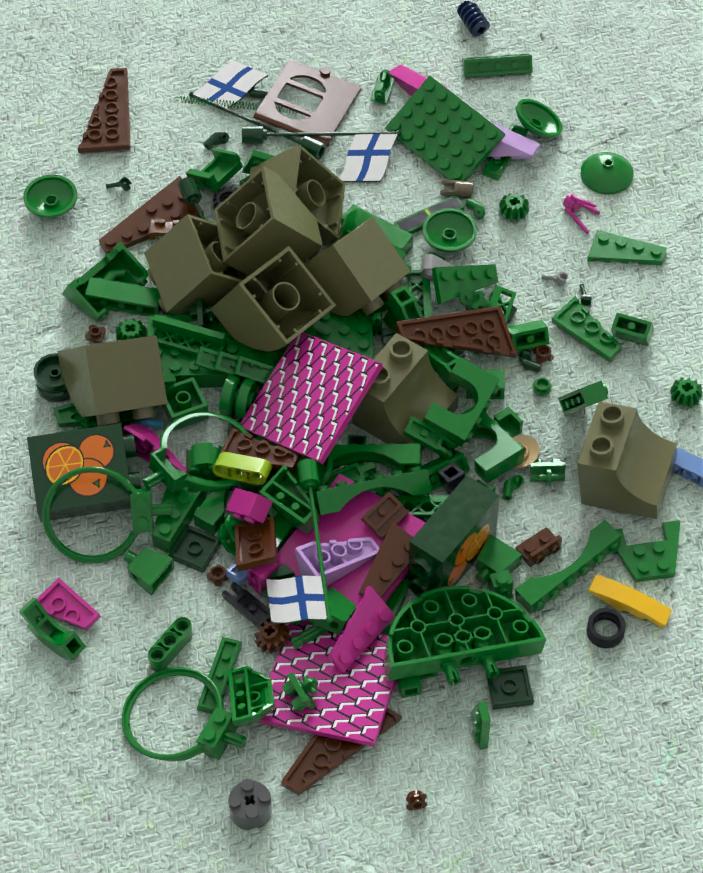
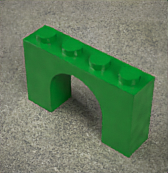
[423,357,500,447]
[451,405,524,484]

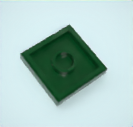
[168,525,221,573]
[485,665,534,710]

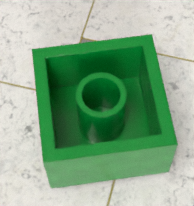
[162,377,209,431]

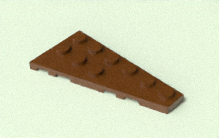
[78,68,131,153]
[99,176,204,254]
[395,306,517,358]
[281,708,402,795]

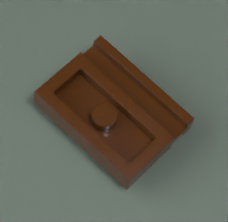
[361,492,410,540]

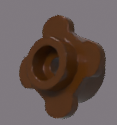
[85,325,106,343]
[533,345,554,363]
[207,565,230,587]
[406,790,427,810]

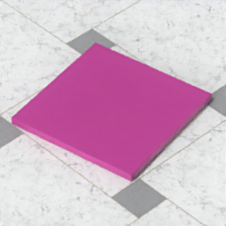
[277,473,425,612]

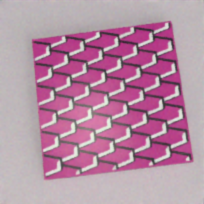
[240,332,383,465]
[257,620,397,747]

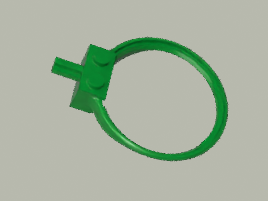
[142,412,250,494]
[42,466,172,563]
[121,667,247,761]

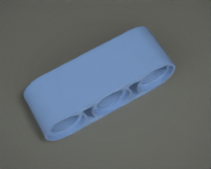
[673,448,703,487]

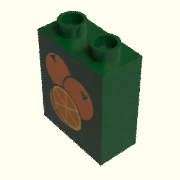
[27,423,142,522]
[408,476,500,597]

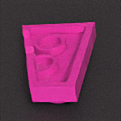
[37,578,101,631]

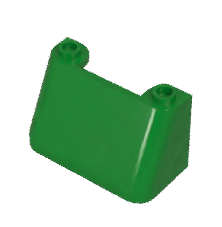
[62,242,148,321]

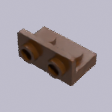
[515,527,562,567]

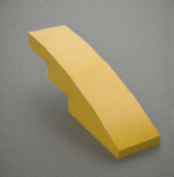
[588,574,672,628]

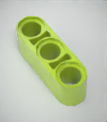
[212,452,272,485]

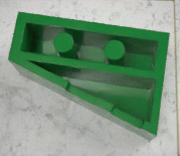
[259,464,320,535]

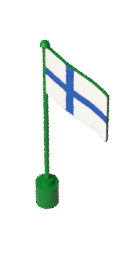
[266,459,333,624]

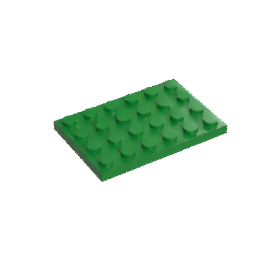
[385,75,506,181]

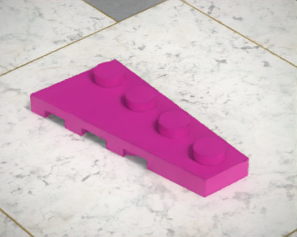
[328,586,395,672]

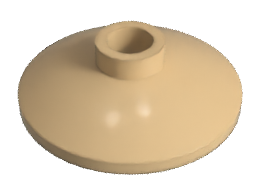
[512,435,540,469]

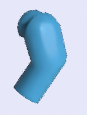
[134,418,163,429]

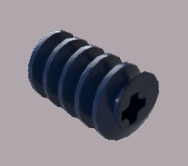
[457,1,490,36]

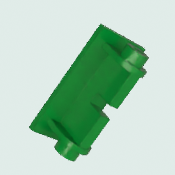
[370,69,394,104]

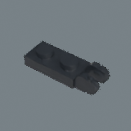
[222,582,271,627]

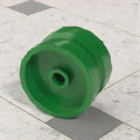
[219,374,258,420]

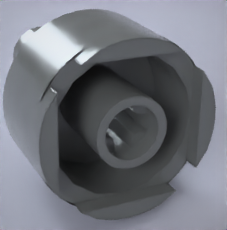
[228,779,272,830]

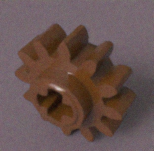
[254,620,291,654]

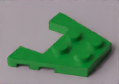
[615,520,680,582]

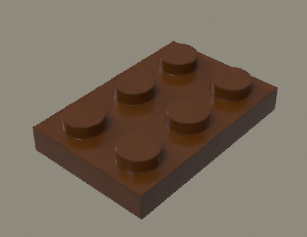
[235,516,278,571]

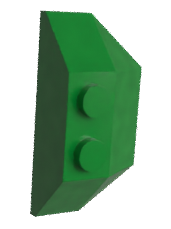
[228,666,275,728]

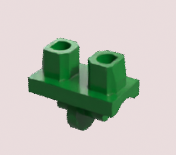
[459,289,491,311]
[530,459,566,486]
[282,672,318,712]

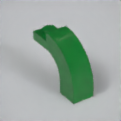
[19,598,86,660]

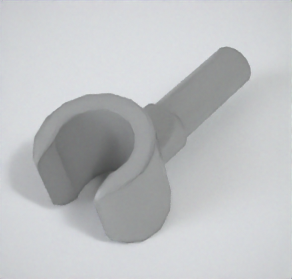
[541,272,568,286]

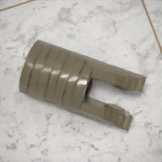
[440,179,473,198]

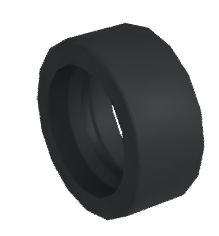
[586,608,626,649]

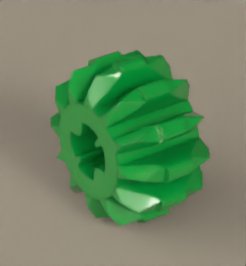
[499,192,529,222]
[115,318,147,341]
[670,376,703,409]

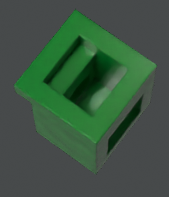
[488,569,514,599]

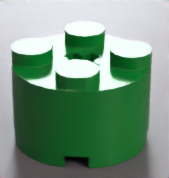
[186,443,223,481]

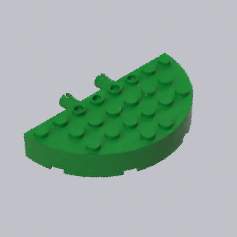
[384,586,546,686]

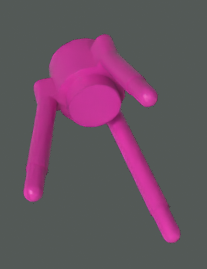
[563,194,600,234]

